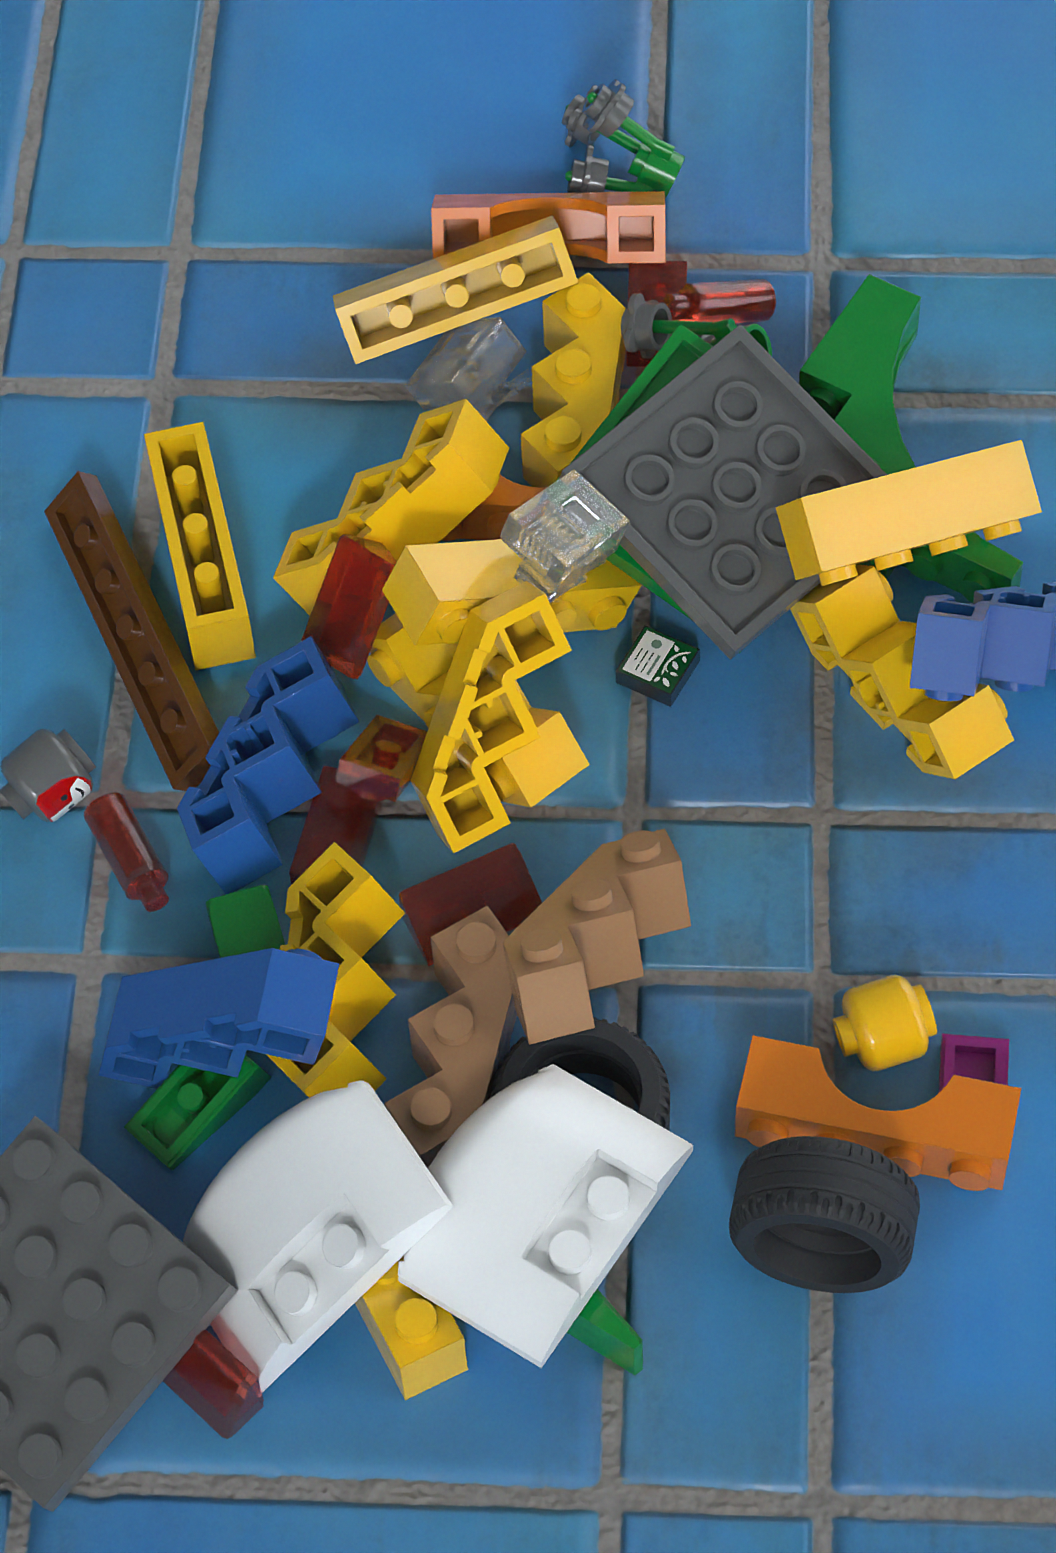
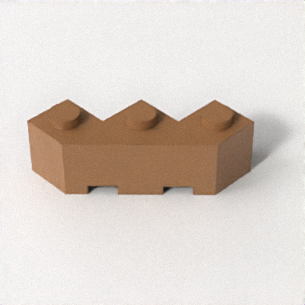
[503,829,691,1045]
[384,906,518,1168]

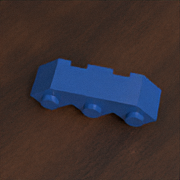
[910,582,1056,701]
[177,636,360,894]
[98,948,339,1089]

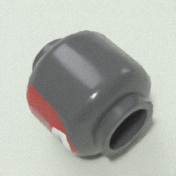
[0,729,96,822]

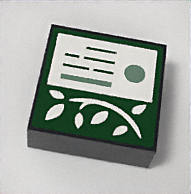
[616,625,700,707]

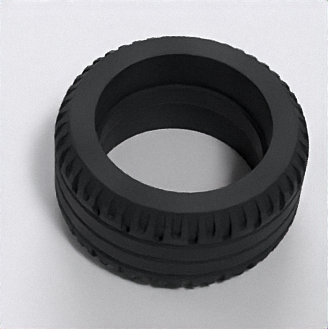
[491,1017,670,1131]
[729,1136,920,1293]

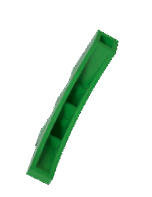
[799,274,1023,603]

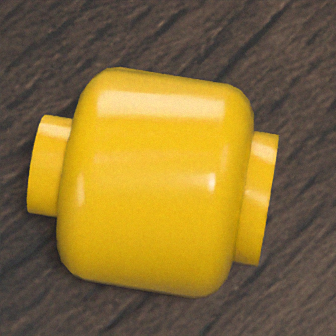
[832,975,937,1071]

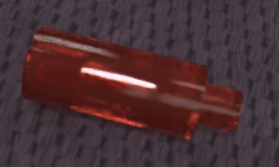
[663,279,776,323]
[83,792,169,912]

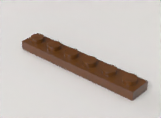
[44,471,219,791]

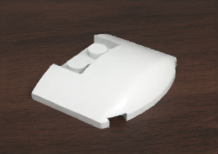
[398,1064,693,1368]
[183,1080,454,1394]

